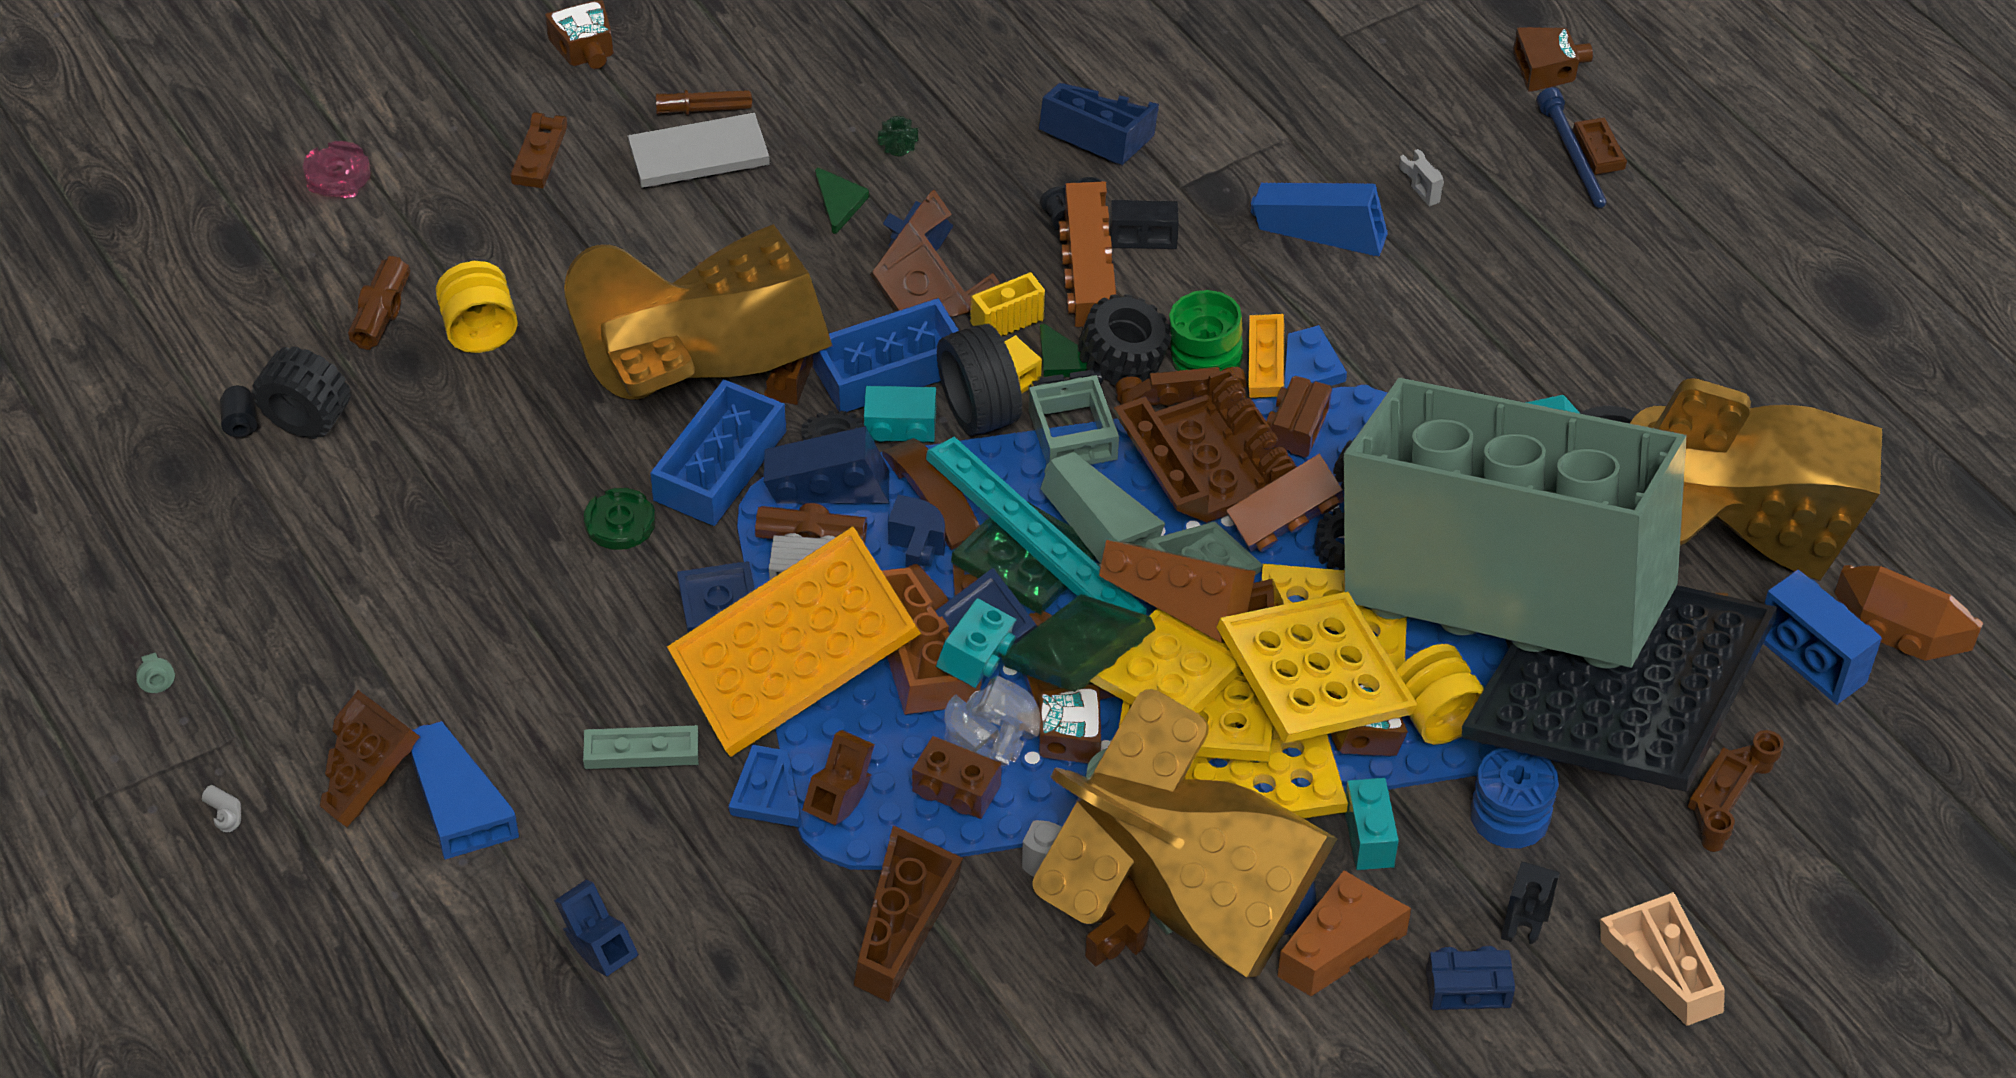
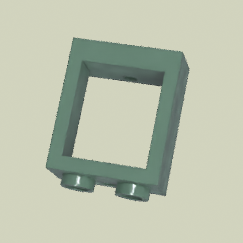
[1029,375,1119,465]

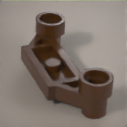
[1115,367,1247,405]
[1688,730,1784,852]

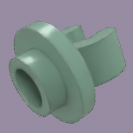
[136,652,175,693]

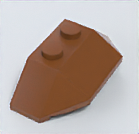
[1835,565,1983,661]

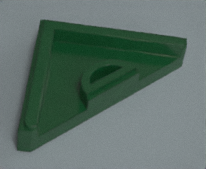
[815,167,869,234]
[1040,324,1088,377]

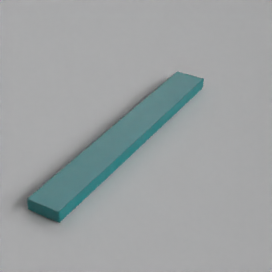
[926,437,1147,633]

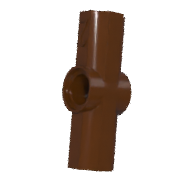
[348,256,410,350]
[755,503,867,544]

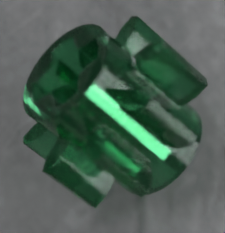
[878,116,918,156]

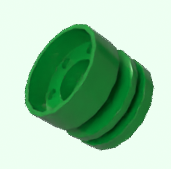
[1169,290,1243,371]

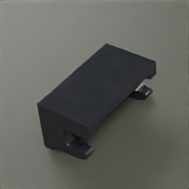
[1111,200,1179,249]
[1501,861,1560,944]

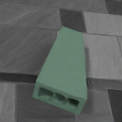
[1040,452,1165,563]

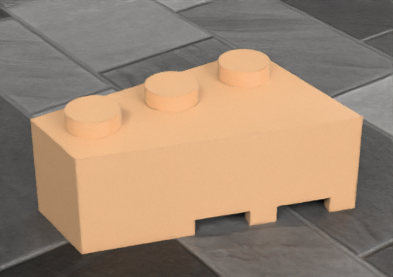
[1600,892,1725,1026]

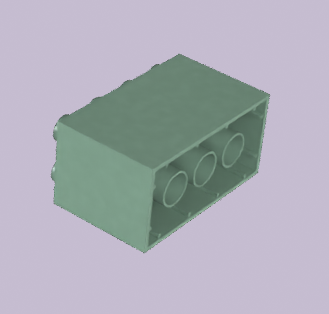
[1344,378,1687,668]

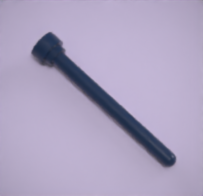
[1536,87,1606,208]

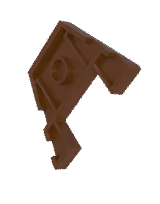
[870,190,1001,318]

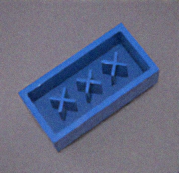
[813,298,959,412]
[650,380,786,526]

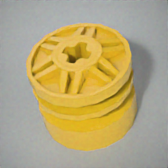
[435,261,518,353]
[1397,644,1484,745]

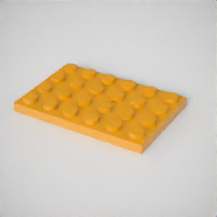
[667,527,921,757]

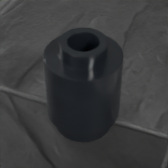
[220,385,257,437]

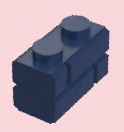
[1426,946,1515,1010]

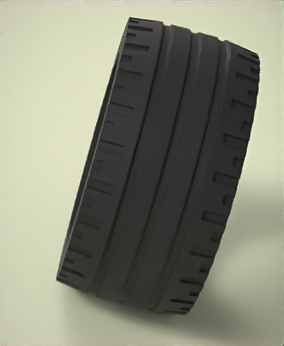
[936,324,1022,435]

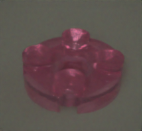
[303,141,371,199]

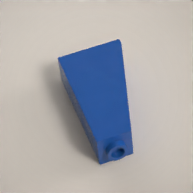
[1251,183,1388,256]
[409,721,519,860]

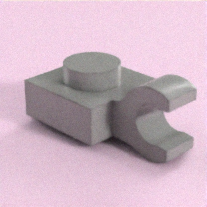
[1399,149,1444,206]

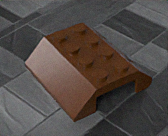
[1114,369,1297,522]

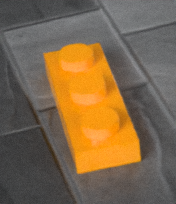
[1249,314,1284,398]

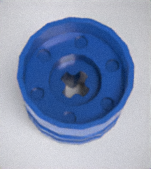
[1471,748,1559,848]

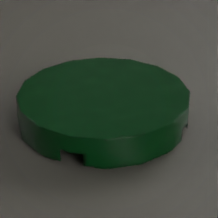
[584,488,655,550]

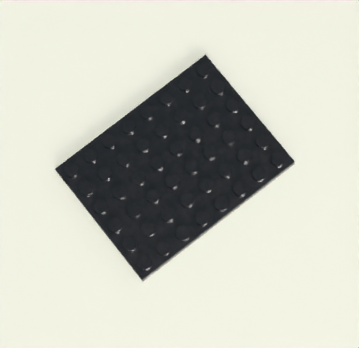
[1462,585,1777,792]

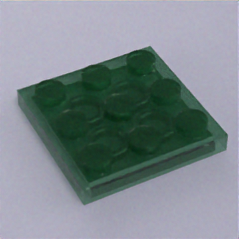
[951,502,1097,615]
[1001,594,1156,692]

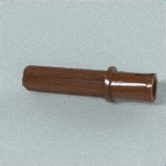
[655,90,752,115]

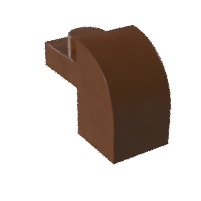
[802,730,875,825]
[1085,876,1150,967]

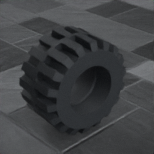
[1078,294,1171,385]
[252,346,351,439]

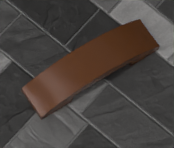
[882,438,983,550]

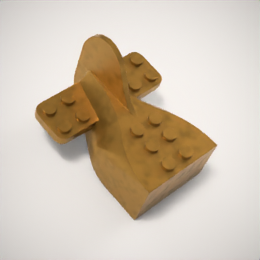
[564,224,832,399]
[1630,378,1882,581]
[1033,689,1338,977]

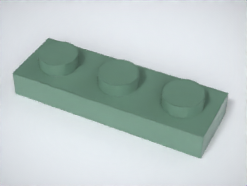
[583,725,699,769]

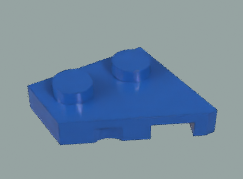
[1284,325,1347,388]
[728,745,802,827]

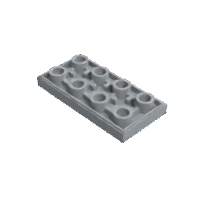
[628,113,770,188]

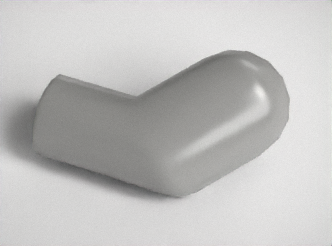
[202,785,241,832]

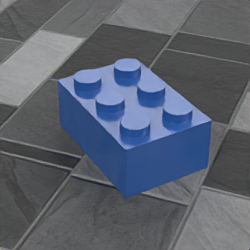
[1763,569,1882,705]

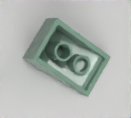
[1145,521,1263,575]

